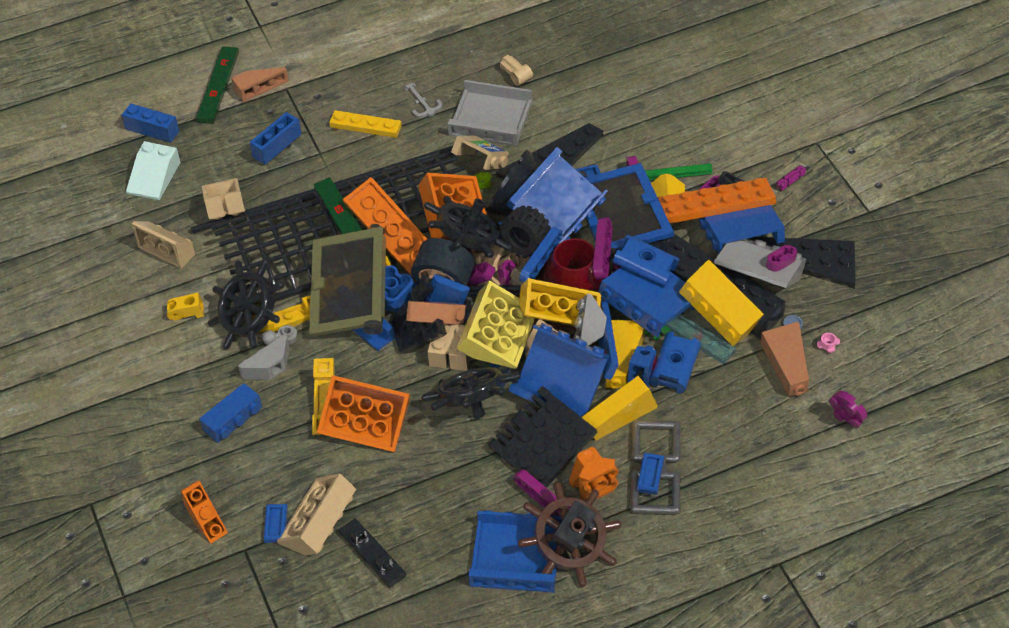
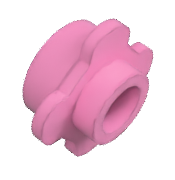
[817,333,840,353]

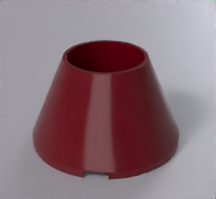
[538,238,612,292]

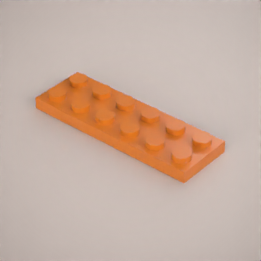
[343,177,427,282]
[658,178,776,223]

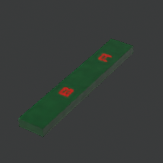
[196,46,239,124]
[314,177,373,272]

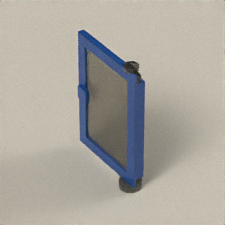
[578,163,674,259]

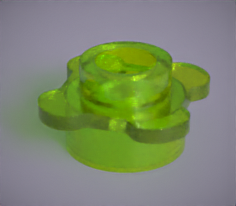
[474,172,492,189]

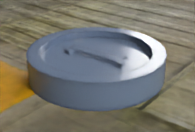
[783,315,803,330]

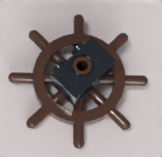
[518,482,622,587]

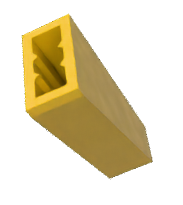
[606,320,646,389]
[582,376,658,440]

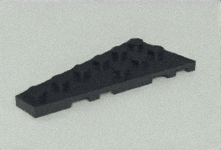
[496,123,603,180]
[748,237,855,289]

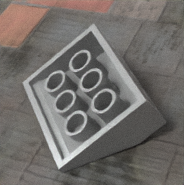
[714,238,806,288]

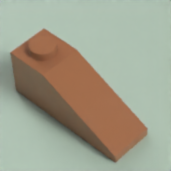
[231,67,289,102]
[406,301,466,324]

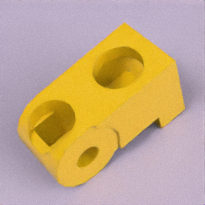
[167,293,204,321]

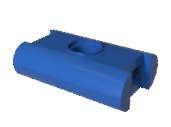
[613,235,680,287]
[649,332,701,393]

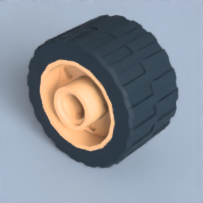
[411,238,475,286]

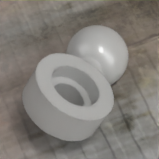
[262,325,297,345]

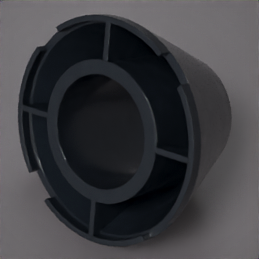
[486,150,539,216]

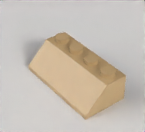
[277,473,356,555]

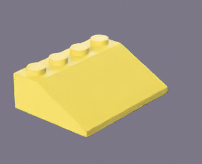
[456,280,535,369]

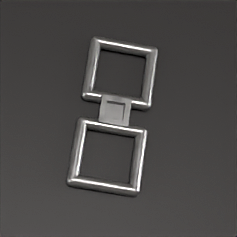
[630,420,681,514]

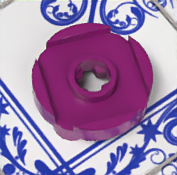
[829,390,867,428]

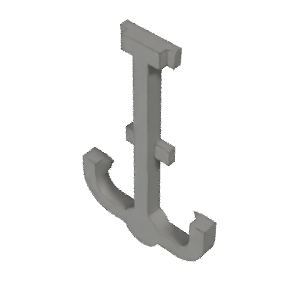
[404,83,442,118]

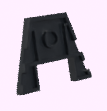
[391,275,447,354]

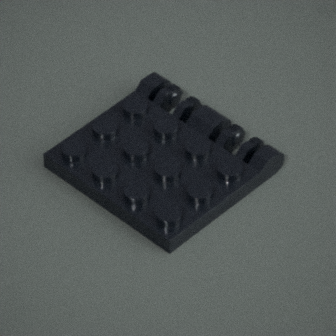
[488,386,598,488]

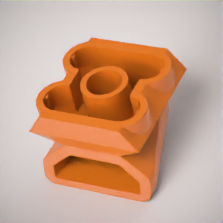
[569,447,619,501]

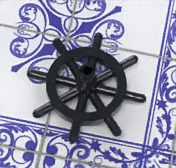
[424,196,512,258]
[207,259,285,350]
[421,366,521,419]

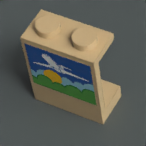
[451,135,509,170]

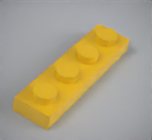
[329,110,402,138]

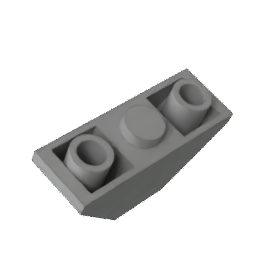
[573,293,607,346]
[238,334,290,380]

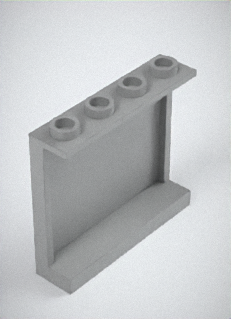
[448,80,533,147]

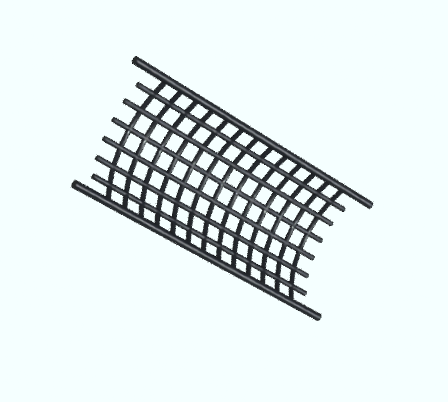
[191,145,499,304]

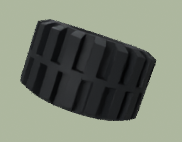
[499,205,551,258]

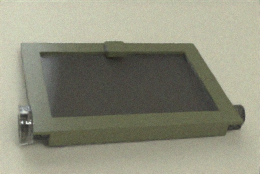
[309,224,386,337]

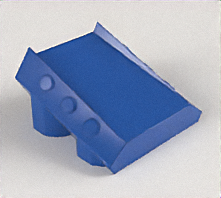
[423,274,470,305]

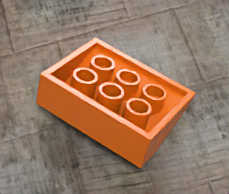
[418,173,486,242]
[317,375,411,452]

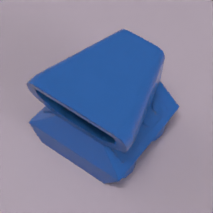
[365,265,418,313]

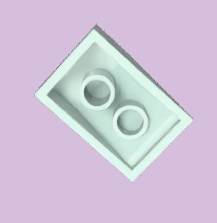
[126,141,181,200]

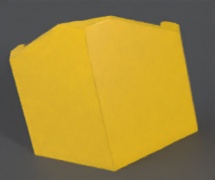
[650,174,685,206]

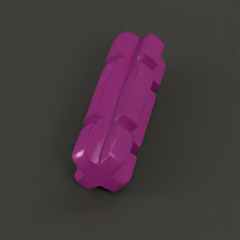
[776,165,806,191]

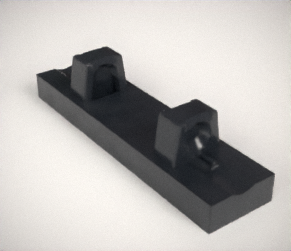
[339,518,406,588]

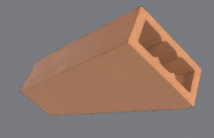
[761,322,809,397]

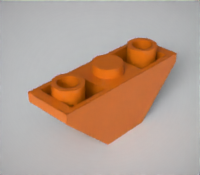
[181,480,228,544]

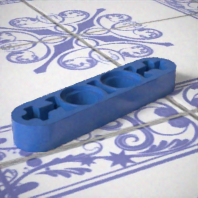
[519,227,563,283]

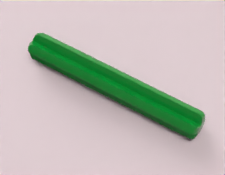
[645,163,712,181]

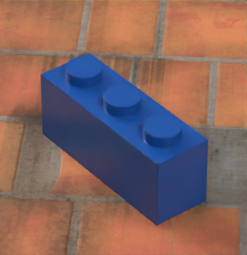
[122,103,179,143]
[249,112,302,165]
[199,383,262,443]

